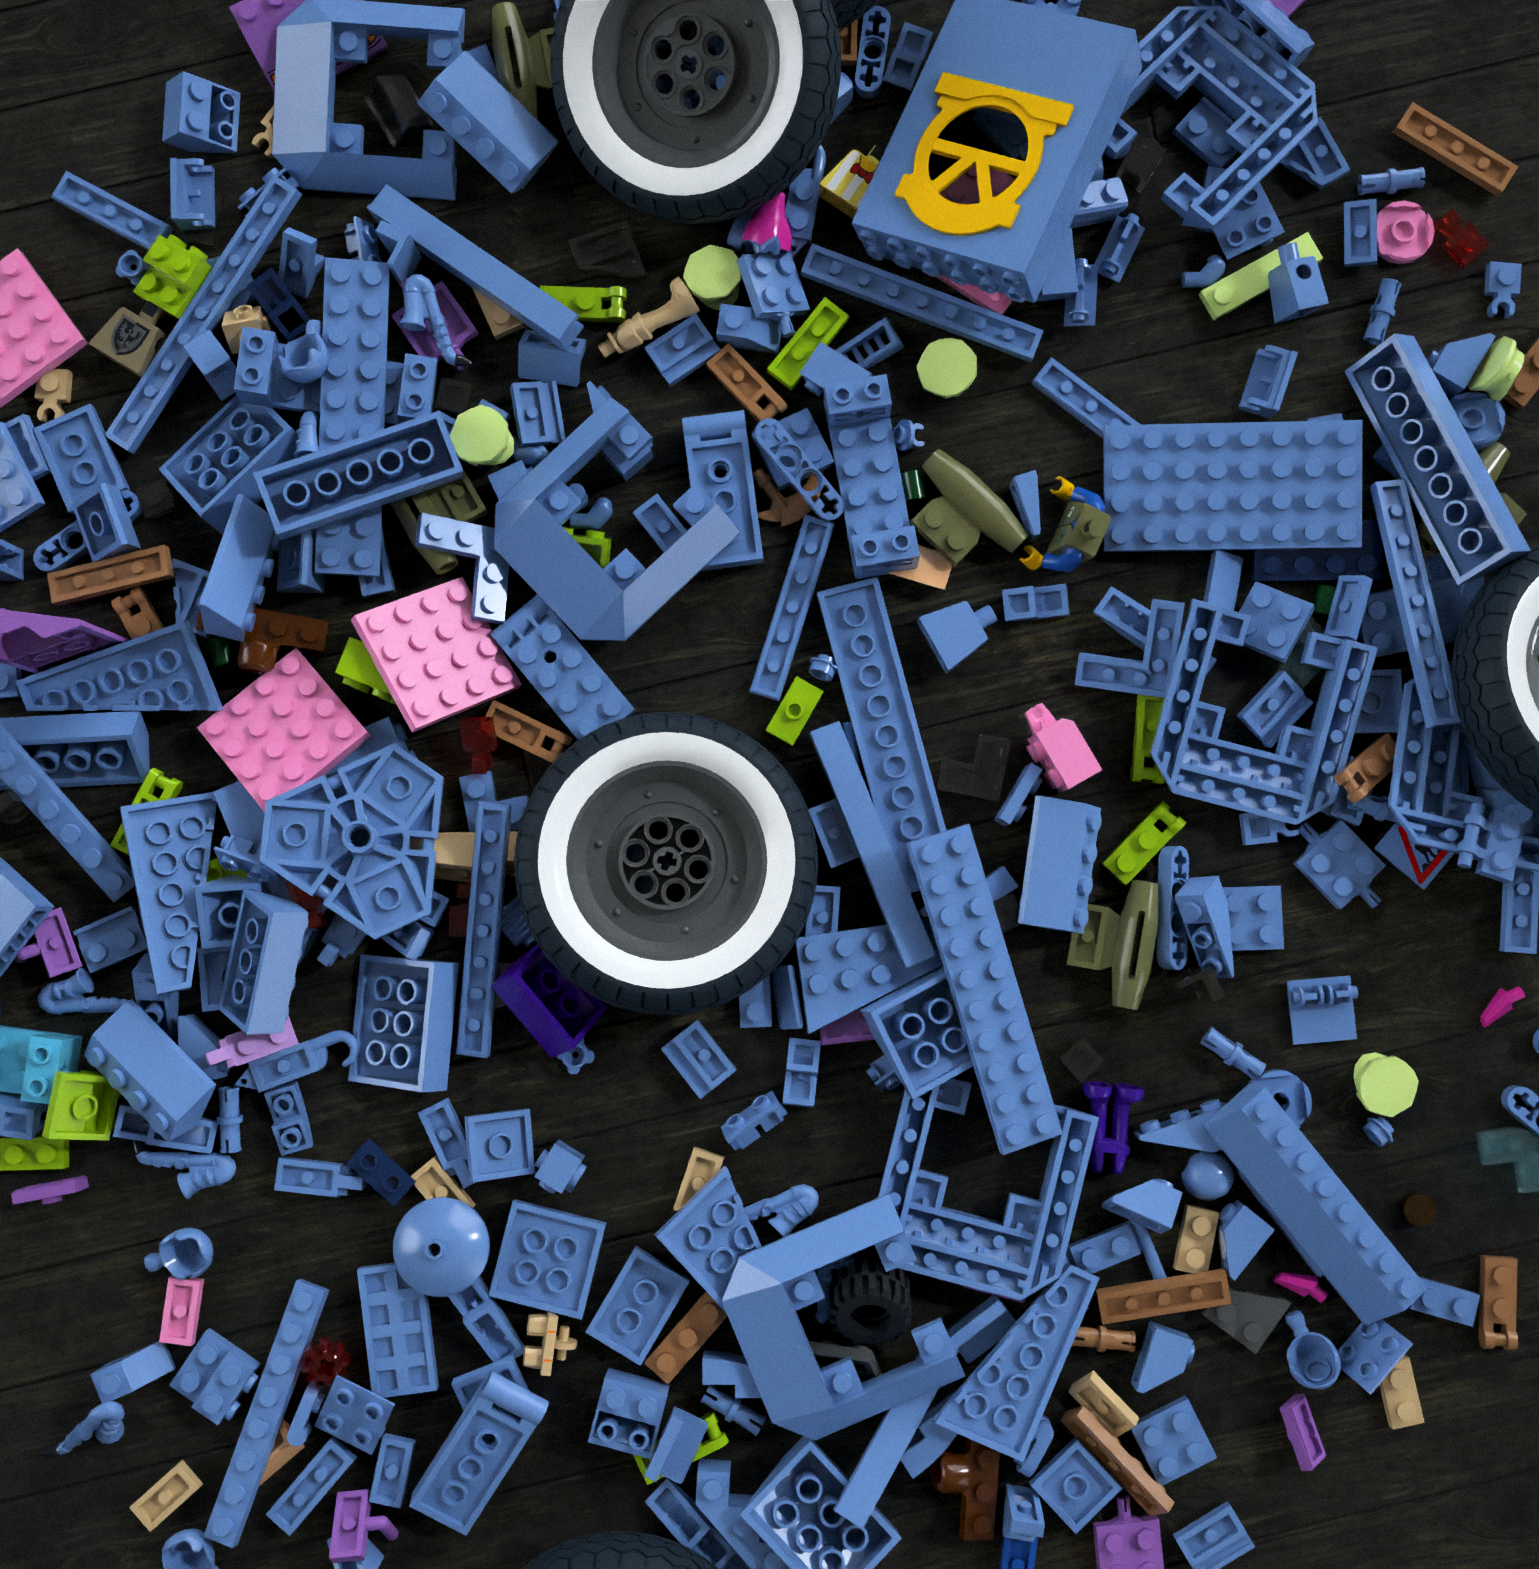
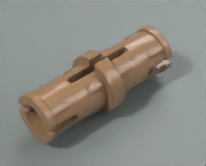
[1072,1325,1136,1352]

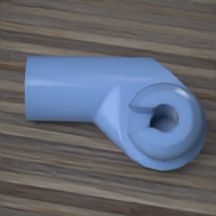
[1181,255,1225,288]
[512,434,549,467]
[570,497,613,530]

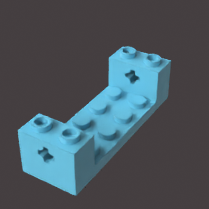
[0,1025,83,1104]

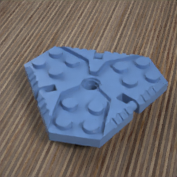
[259,743,444,940]

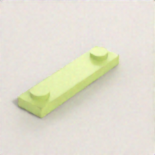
[1198,232,1323,321]

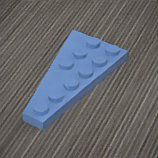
[15,620,223,711]
[120,792,217,996]
[794,918,943,1034]
[654,1166,762,1314]
[932,1263,1100,1462]

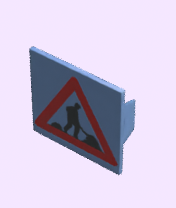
[1374,822,1454,890]

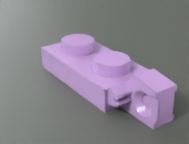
[204,1016,299,1068]

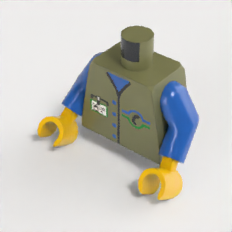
[1019,476,1111,572]

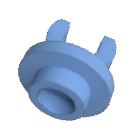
[893,419,924,451]

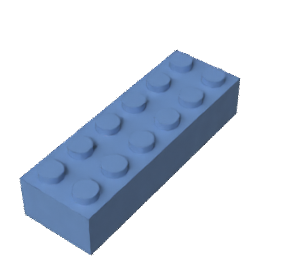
[253,410,463,540]

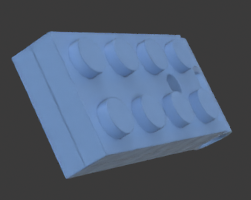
[682,410,764,571]
[490,594,637,740]
[409,1371,549,1536]

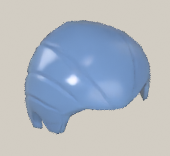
[277,319,328,383]
[144,1227,213,1280]
[1285,1310,1341,1390]
[162,1529,219,1569]

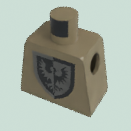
[89,301,168,378]

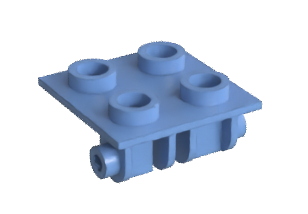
[1212,182,1285,260]
[1286,975,1358,1045]
[1338,1319,1413,1394]
[314,1375,395,1455]

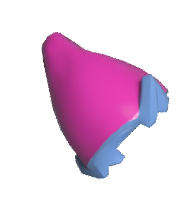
[741,192,792,255]

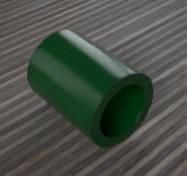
[901,470,926,504]
[1312,585,1336,619]
[207,636,236,669]

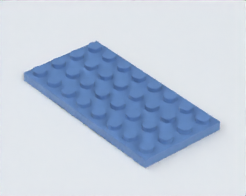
[1103,420,1362,552]

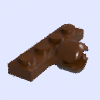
[196,608,330,674]
[931,1437,1000,1541]

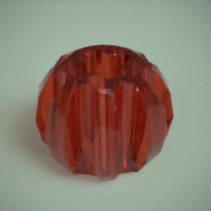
[301,1337,351,1388]

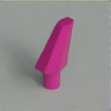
[1480,986,1525,1028]
[1273,1272,1328,1303]

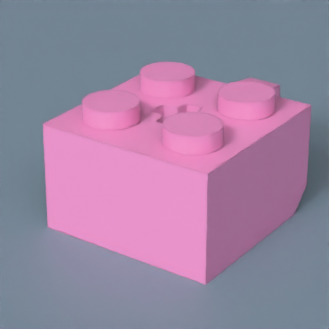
[1024,703,1102,793]

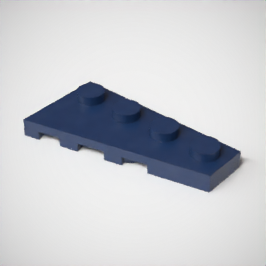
[1252,517,1382,581]

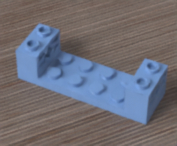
[234,326,437,426]
[824,374,920,580]

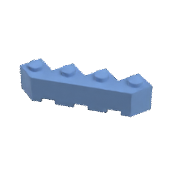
[695,1459,790,1569]

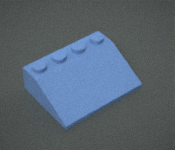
[159,395,299,535]
[348,954,459,1092]
[860,965,973,1100]
[739,1436,902,1569]

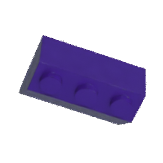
[491,944,607,1058]

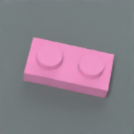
[159,1275,204,1346]

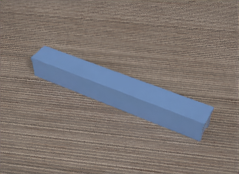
[366,184,584,353]

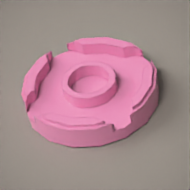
[1377,200,1435,265]

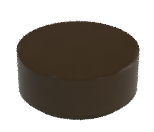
[1400,1192,1436,1226]

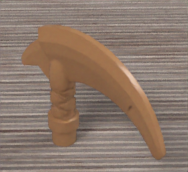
[752,467,824,527]

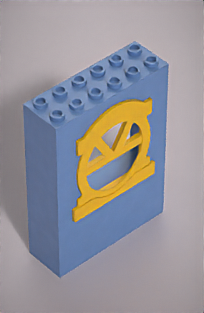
[852,0,1142,303]

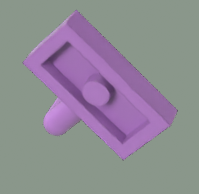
[14,907,83,978]
[329,1489,399,1563]

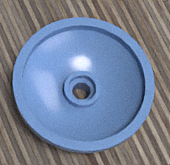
[393,1197,490,1297]

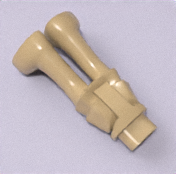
[598,276,700,358]

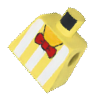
[819,145,885,219]

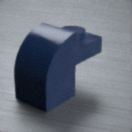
[246,267,311,342]

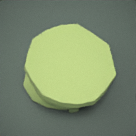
[683,245,742,310]
[1467,336,1524,402]
[916,338,977,398]
[450,405,514,466]
[1353,1052,1419,1117]

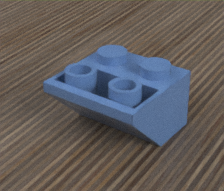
[162,71,241,154]
[588,1367,670,1459]

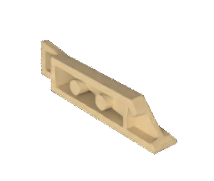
[410,831,518,883]

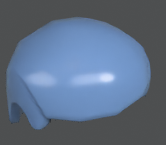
[1182,1151,1234,1201]

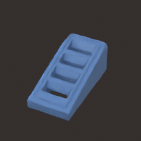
[835,317,905,369]
[1009,470,1041,542]

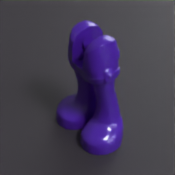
[1083,1081,1144,1175]

